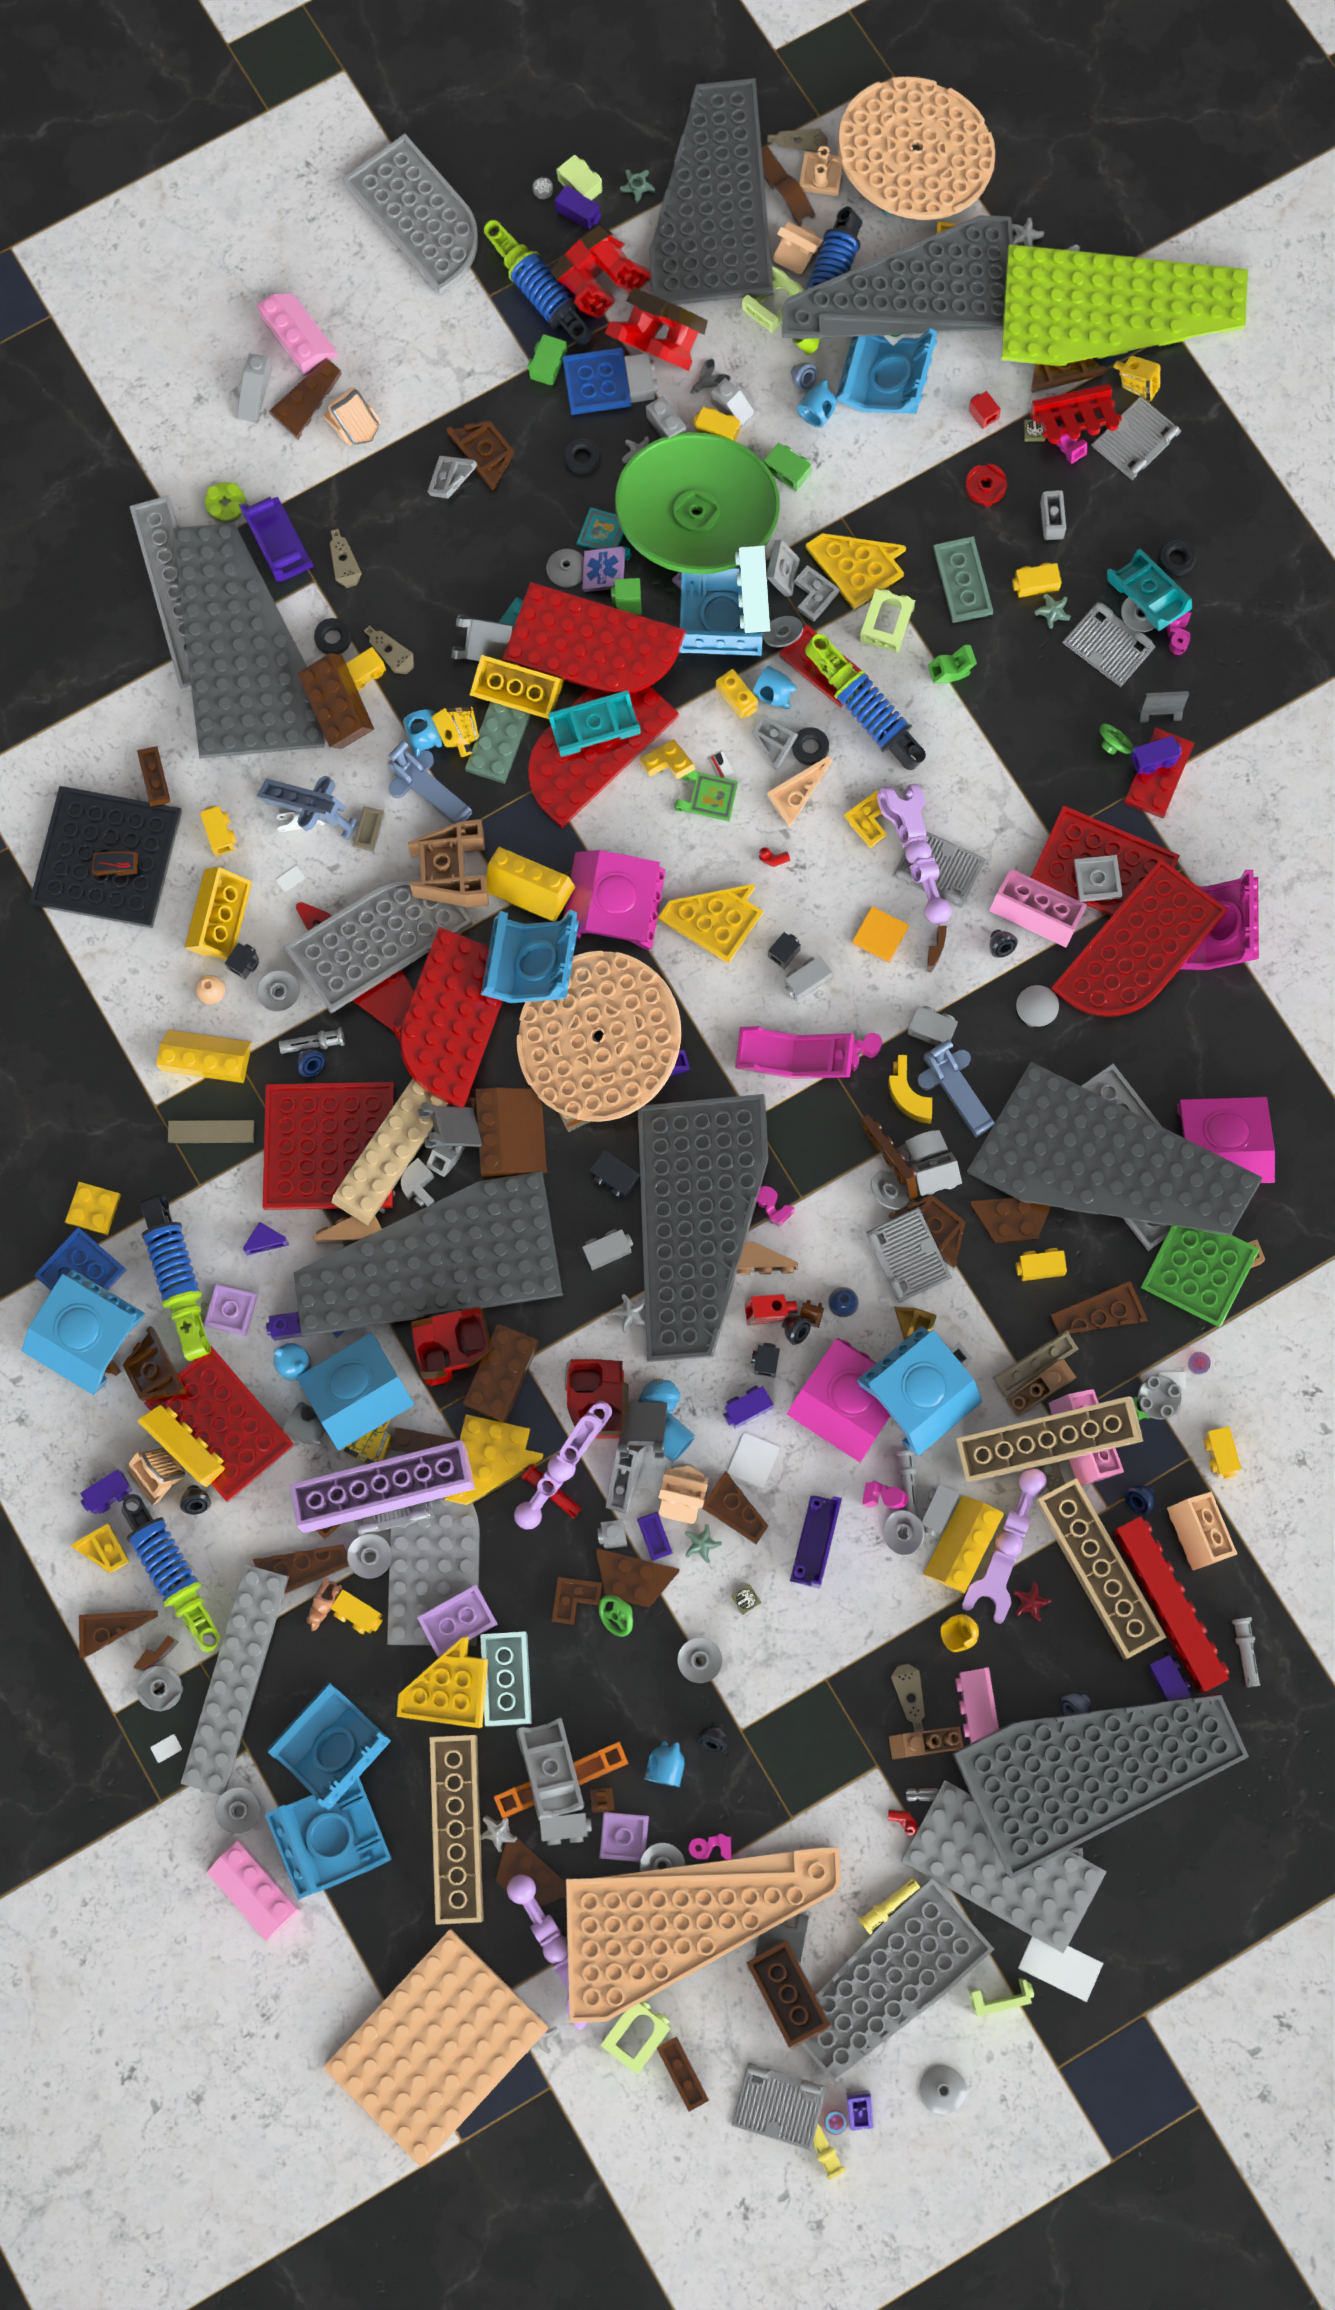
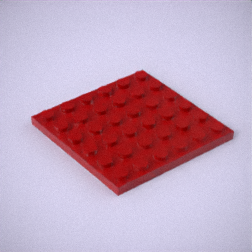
[262,1082,395,1210]

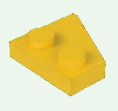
[71,1523,130,1573]

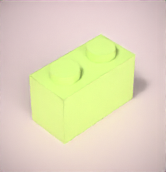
[557,155,602,200]

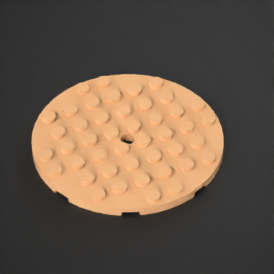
[838,77,995,220]
[517,951,681,1122]

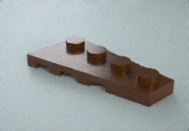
[269,358,342,440]
[861,1114,919,1201]
[1050,1281,1148,1335]
[253,1544,350,1595]

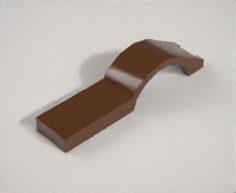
[761,146,816,226]

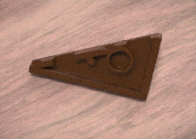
[79,1610,158,1659]

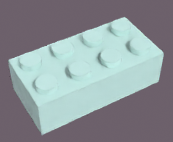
[735,545,770,633]
[481,1632,532,1727]

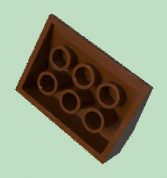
[476,1088,547,1179]

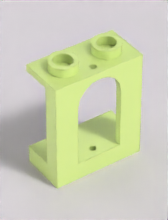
[742,266,804,333]
[860,589,915,653]
[968,1978,1034,2016]
[600,2000,671,2074]

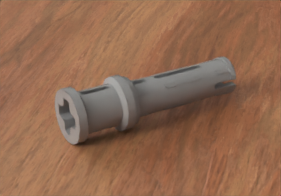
[279,1027,345,1054]
[896,1450,919,1517]
[1232,1617,1260,1687]

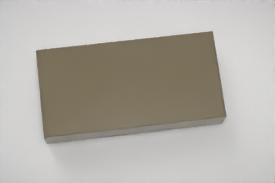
[353,806,384,852]

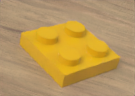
[65,1182,121,1235]

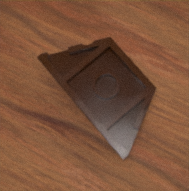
[1031,358,1107,393]
[446,421,514,490]
[888,1195,966,1269]
[970,1198,1051,1244]
[123,1326,187,1401]
[596,1548,680,1608]
[496,1832,566,1907]

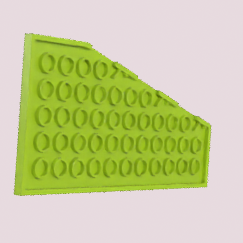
[1001,244,1248,366]

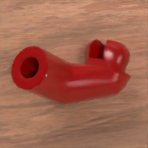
[759,847,790,867]
[888,1809,918,1835]

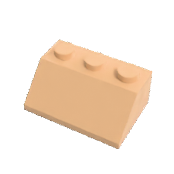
[1167,1492,1237,1571]

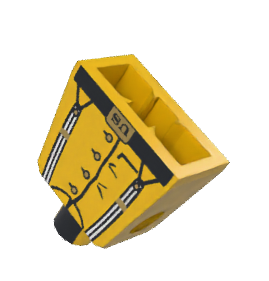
[1113,356,1160,402]
[431,707,479,757]
[342,1420,393,1464]

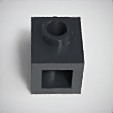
[768,932,801,969]
[224,943,259,980]
[751,1343,780,1378]

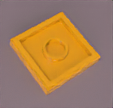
[852,906,910,963]

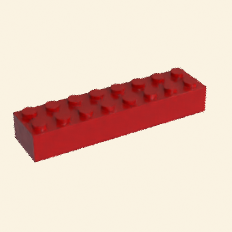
[1112,1517,1229,1694]

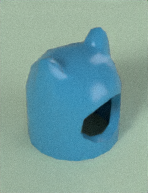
[796,379,837,428]
[753,666,797,709]
[403,710,442,757]
[273,1343,311,1381]
[664,1412,696,1463]
[644,1741,685,1787]

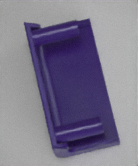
[239,496,313,582]
[790,1496,842,1589]

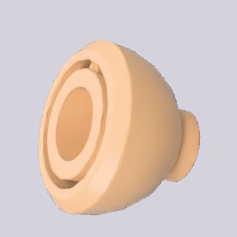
[195,975,225,1004]

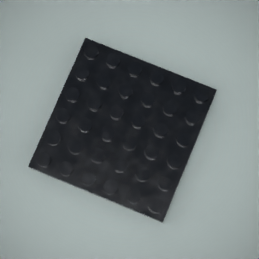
[29,786,182,928]

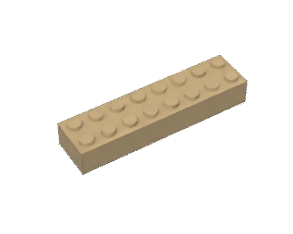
[331,1079,450,1225]
[956,1396,1143,1482]
[1035,1478,1166,1660]
[430,1735,484,1924]

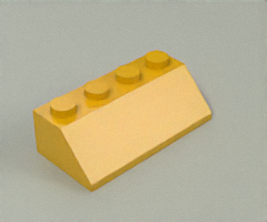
[470,655,564,719]
[486,847,575,922]
[184,867,252,960]
[156,1029,252,1083]
[137,1405,225,1488]
[923,1495,1004,1595]

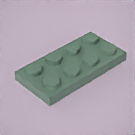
[933,536,993,623]
[465,702,531,784]

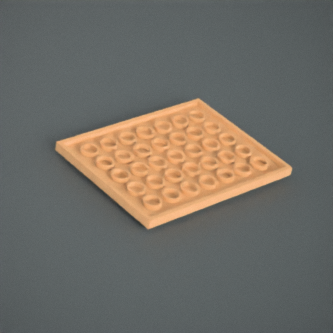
[323,1929,549,2167]

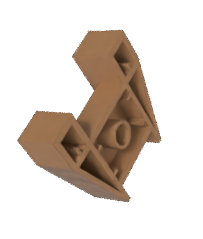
[408,819,489,907]

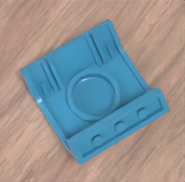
[836,328,937,414]
[679,567,762,655]
[481,910,579,1003]
[21,1270,145,1395]
[857,1326,983,1456]
[296,1332,415,1451]
[267,1681,391,1810]
[265,1777,392,1900]

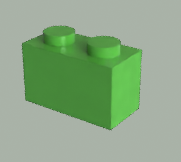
[527,334,567,386]
[764,442,811,492]
[611,578,642,615]

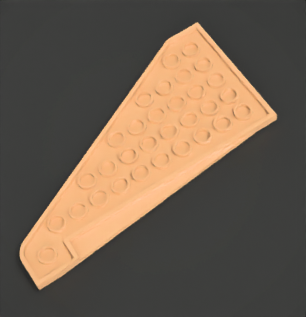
[566,1848,840,2023]

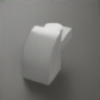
[895,1130,948,1166]
[426,1145,465,1177]
[401,1158,435,1208]

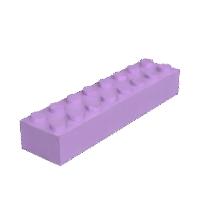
[290,1440,475,1533]

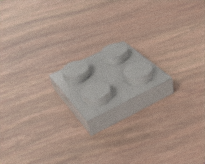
[766,540,800,596]
[1074,855,1122,902]

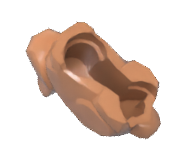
[307,1578,342,1631]

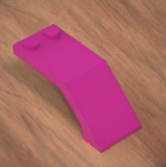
[735,1026,854,1079]

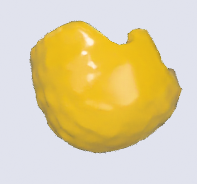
[940,1614,979,1652]

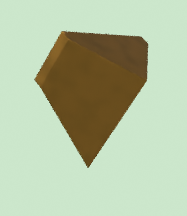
[894,1306,937,1340]

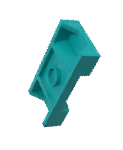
[1107,549,1192,631]
[548,691,641,757]

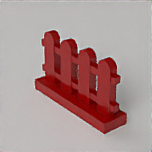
[1030,384,1122,444]

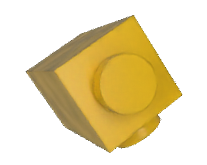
[693,407,741,441]
[1012,563,1061,597]
[346,647,386,690]
[716,669,758,719]
[200,806,237,857]
[1016,1248,1067,1281]
[1203,1426,1242,1479]
[331,1590,383,1634]

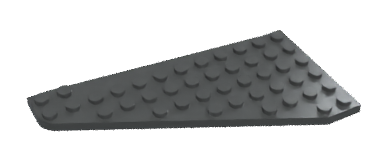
[781,215,1013,339]

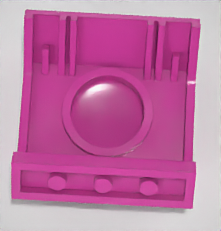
[563,850,666,950]
[1180,870,1259,970]
[1177,1097,1275,1183]
[786,1338,891,1463]

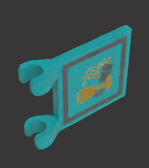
[577,507,631,561]

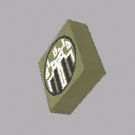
[1024,420,1045,442]
[731,1584,762,1615]

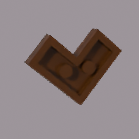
[552,1577,602,1625]

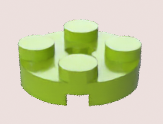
[205,482,247,523]

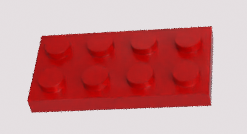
[779,624,869,708]
[1124,728,1194,818]

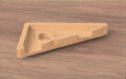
[767,756,832,828]

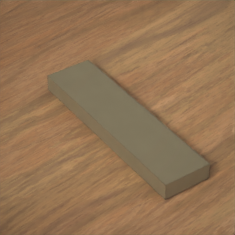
[168,1120,255,1143]
[992,1330,1079,1397]

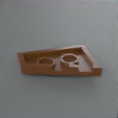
[702,1471,769,1545]

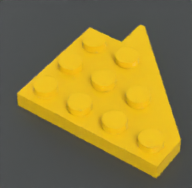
[806,533,906,610]
[658,884,763,964]
[445,1415,543,1505]
[397,1637,488,1728]

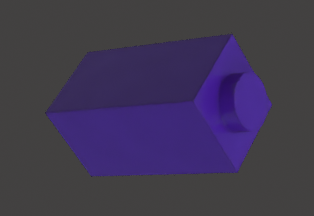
[555,185,601,230]
[1131,736,1182,774]
[266,1312,302,1341]
[723,1386,774,1429]
[80,1469,133,1514]
[1147,1655,1191,1701]

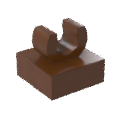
[800,1300,824,1328]
[590,1788,615,1813]

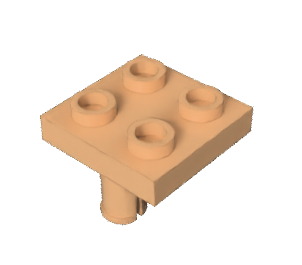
[800,146,843,196]

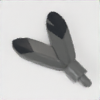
[690,359,731,394]

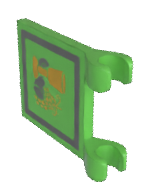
[674,770,738,822]

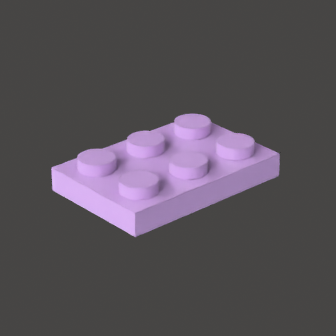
[417,1585,498,1658]

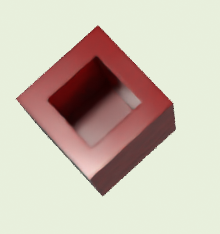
[969,391,1001,429]

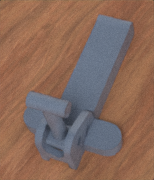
[387,740,472,824]
[257,776,358,840]
[917,1039,995,1138]

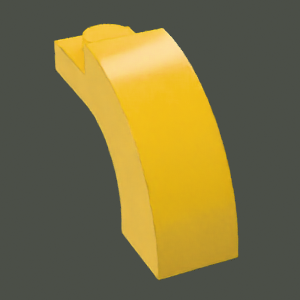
[888,1055,932,1124]

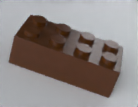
[298,653,375,749]
[463,1324,539,1423]
[746,1940,832,2049]

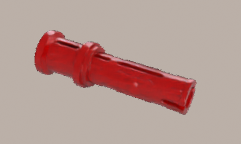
[521,1463,582,1519]

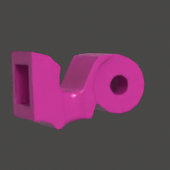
[1056,424,1087,464]
[1165,612,1191,655]
[851,1033,882,1071]
[757,1186,795,1227]
[862,1480,908,1509]
[689,1833,732,1860]

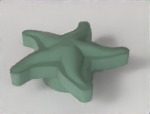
[620,170,654,203]
[1034,594,1071,629]
[685,1524,722,1563]

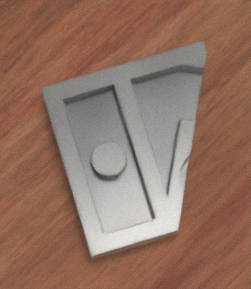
[428,456,477,498]
[752,714,798,770]

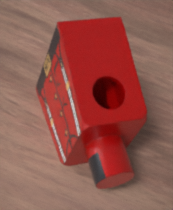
[744,1294,798,1326]

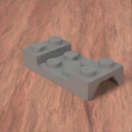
[516,1718,584,1820]

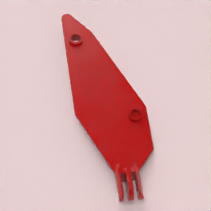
[296,902,414,1042]

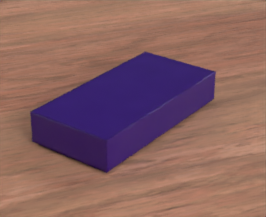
[637,1511,673,1561]

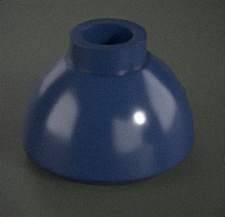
[296,1049,325,1078]
[828,1287,859,1317]
[1125,1485,1155,1515]

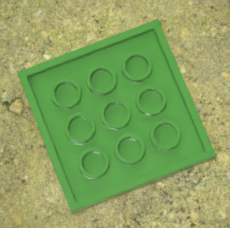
[1141,1226,1260,1328]

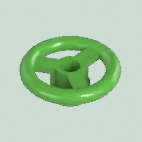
[1099,724,1134,755]
[599,1595,633,1637]

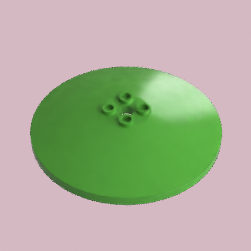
[615,432,780,574]

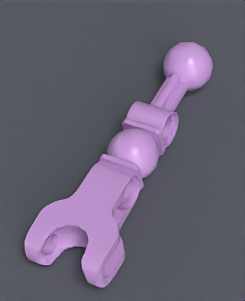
[877,784,952,924]
[514,1401,612,1530]
[962,1468,1047,1624]
[507,1875,586,2030]

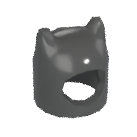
[284,1402,326,1445]

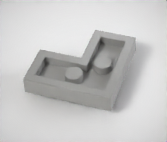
[794,565,840,622]

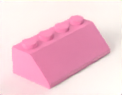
[257,294,338,376]
[990,869,1087,947]
[1048,1389,1124,1486]
[955,1668,999,1743]
[207,1841,301,1941]

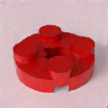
[965,464,1007,507]

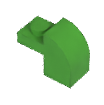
[927,645,977,684]

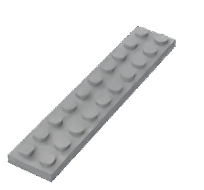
[130,495,191,692]
[181,1564,289,1795]

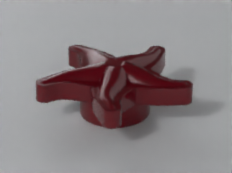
[1013,1582,1052,1622]

